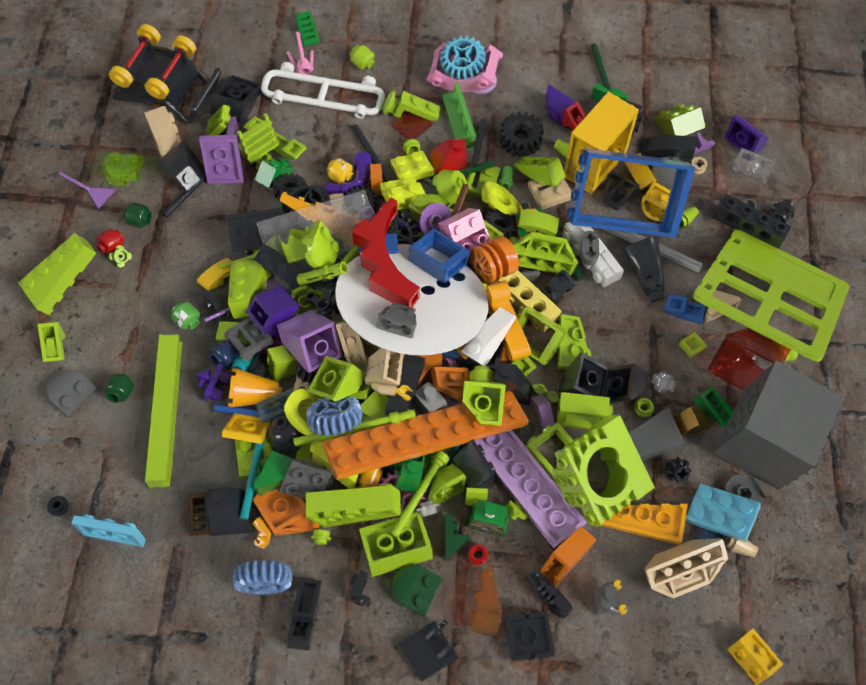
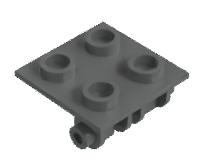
[279,458,332,499]

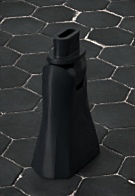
[623,237,665,303]

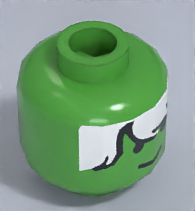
[171,302,200,330]

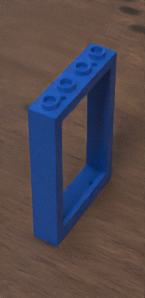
[567,148,696,238]

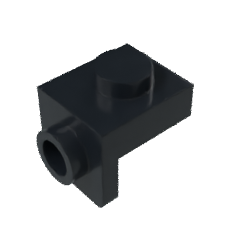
[349,570,371,607]

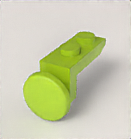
[383,90,440,121]

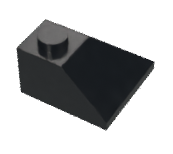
[157,140,205,191]
[559,353,610,397]
[604,363,648,404]
[207,487,254,536]

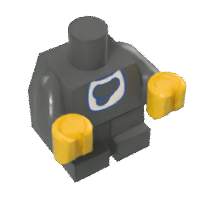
[592,580,627,615]

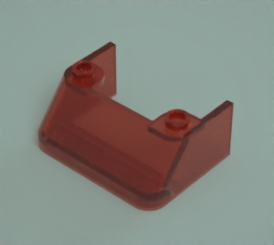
[708,328,791,390]

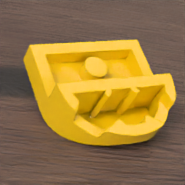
[642,182,671,223]

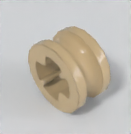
[691,157,707,175]

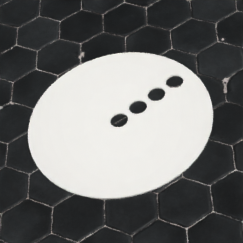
[336,244,488,355]

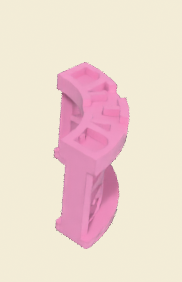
[426,42,503,92]

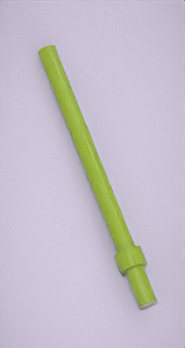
[294,409,416,446]

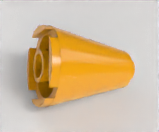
[228,368,282,408]

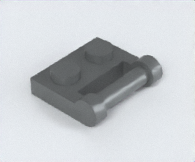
[224,318,274,361]

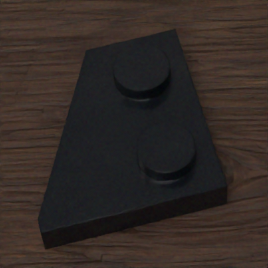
[603,170,640,211]

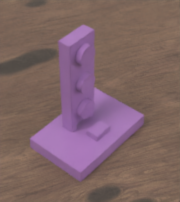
[199,117,244,184]

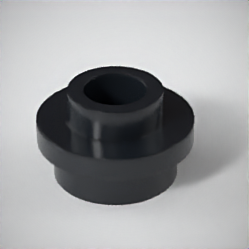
[47,496,69,517]

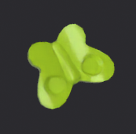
[506,500,529,520]

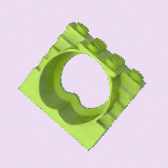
[552,415,655,527]

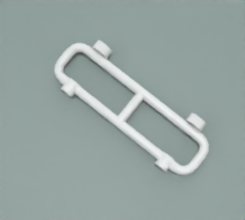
[261,62,385,119]

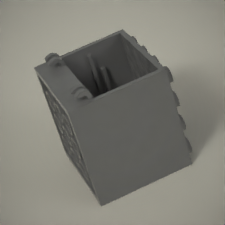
[714,360,844,490]

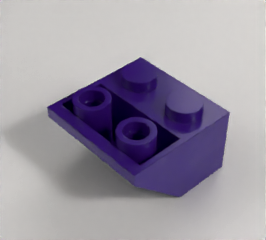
[246,285,300,337]

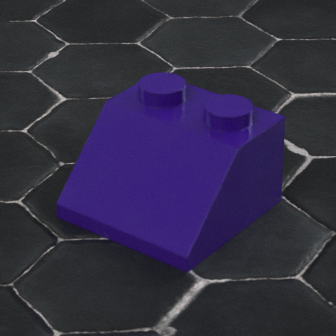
[724,115,768,159]

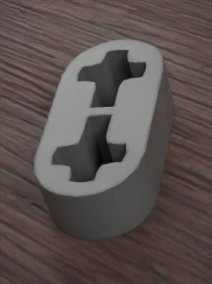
[581,230,599,265]

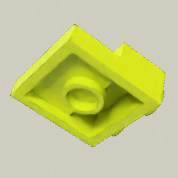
[380,177,425,210]

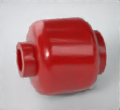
[96,228,125,255]

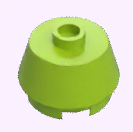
[432,169,467,204]

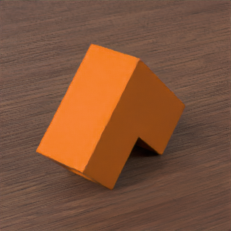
[370,164,383,196]

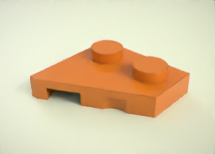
[431,367,469,403]

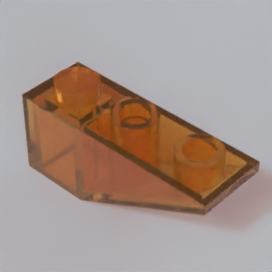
[468,564,502,638]

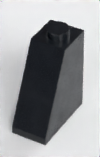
[494,362,532,405]

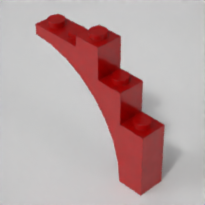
[352,197,420,308]

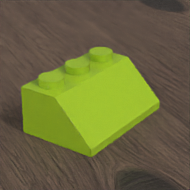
[359,511,433,577]

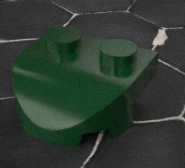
[390,565,442,617]

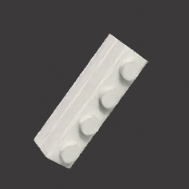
[562,222,624,287]

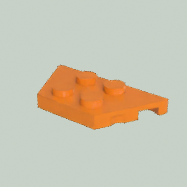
[253,488,320,536]

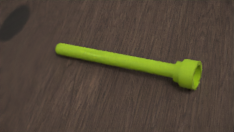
[392,451,449,537]

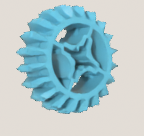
[440,35,486,80]

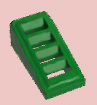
[295,11,320,47]
[694,385,733,428]

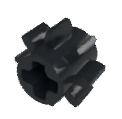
[665,456,692,484]

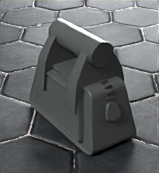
[376,302,417,338]

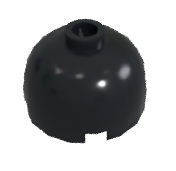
[267,413,306,454]

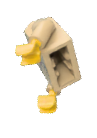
[364,348,413,400]

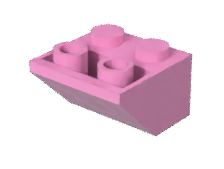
[438,208,490,255]

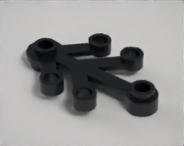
[306,256,341,316]

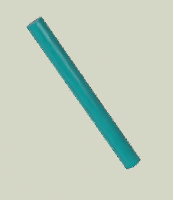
[240,441,264,520]

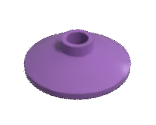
[419,203,452,235]

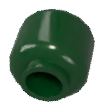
[123,203,152,228]
[104,373,134,403]

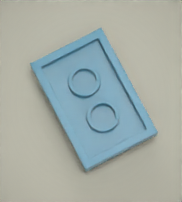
[685,483,761,542]
[71,514,146,547]

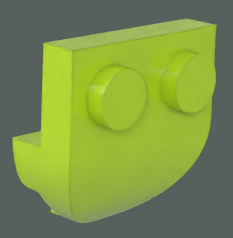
[302,220,340,268]

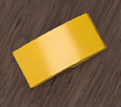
[625,153,657,190]
[197,258,231,291]

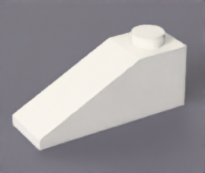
[462,307,516,366]

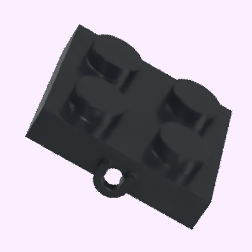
[504,611,555,662]

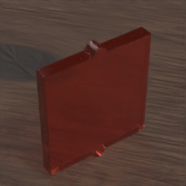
[392,111,433,139]

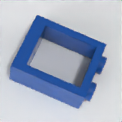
[408,229,470,283]

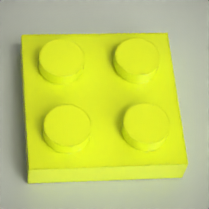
[390,151,434,180]

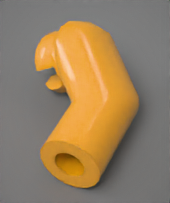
[252,517,271,548]

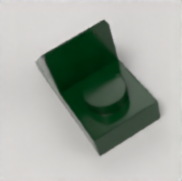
[445,514,470,561]

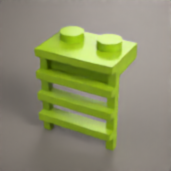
[237,113,279,164]

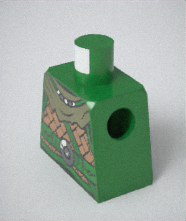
[467,500,510,537]

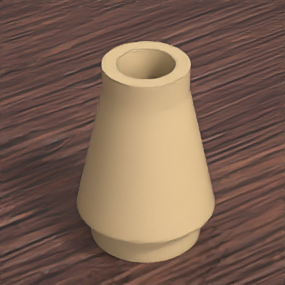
[724,536,758,558]

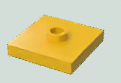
[222,413,272,444]

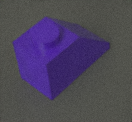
[545,84,575,125]

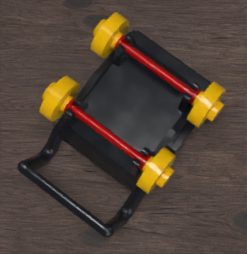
[109,24,221,124]

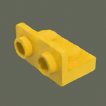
[728,629,783,685]

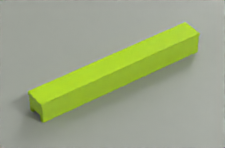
[145,334,182,488]

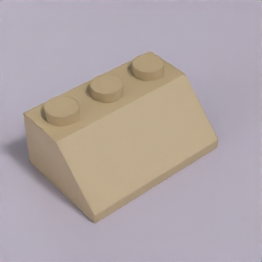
[144,106,182,158]

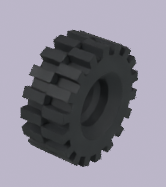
[499,112,544,157]

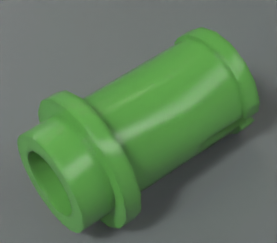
[499,166,513,189]

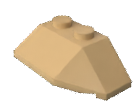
[645,538,728,598]

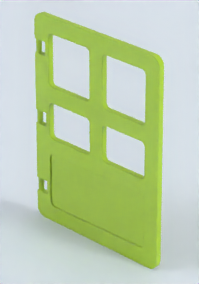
[693,230,850,362]

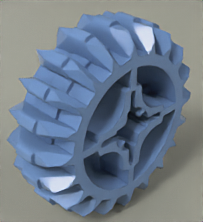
[306,396,363,437]
[233,560,292,595]

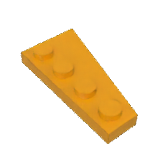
[601,504,687,545]

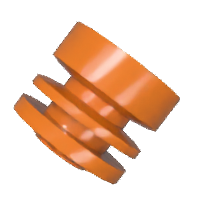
[469,236,519,285]

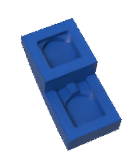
[665,294,706,324]

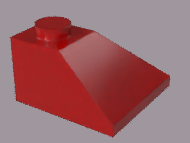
[430,139,467,179]

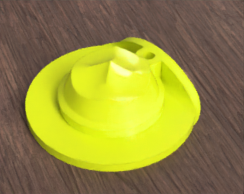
[481,181,520,215]
[284,388,324,435]

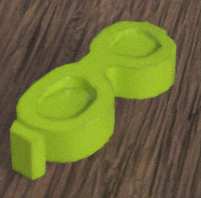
[532,384,559,404]

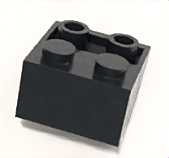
[451,440,496,489]

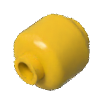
[327,158,354,184]

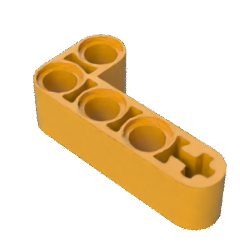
[485,280,531,361]

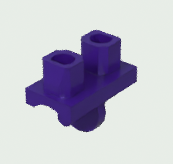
[196,363,231,401]

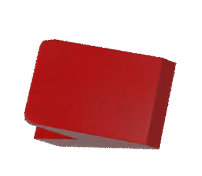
[563,101,586,131]

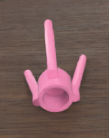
[286,31,314,75]

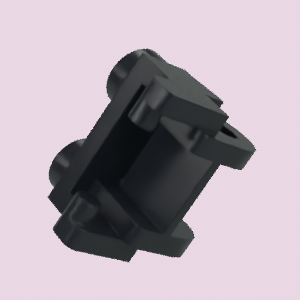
[771,199,795,224]
[541,270,575,305]

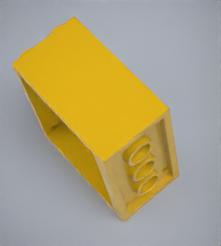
[564,92,639,194]

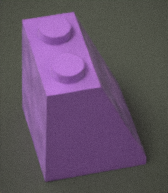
[277,310,343,373]

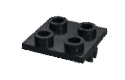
[399,620,460,682]

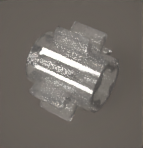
[651,370,676,394]

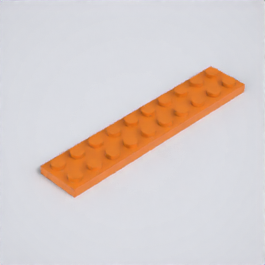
[322,391,529,480]

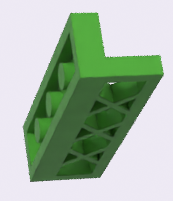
[442,82,476,150]

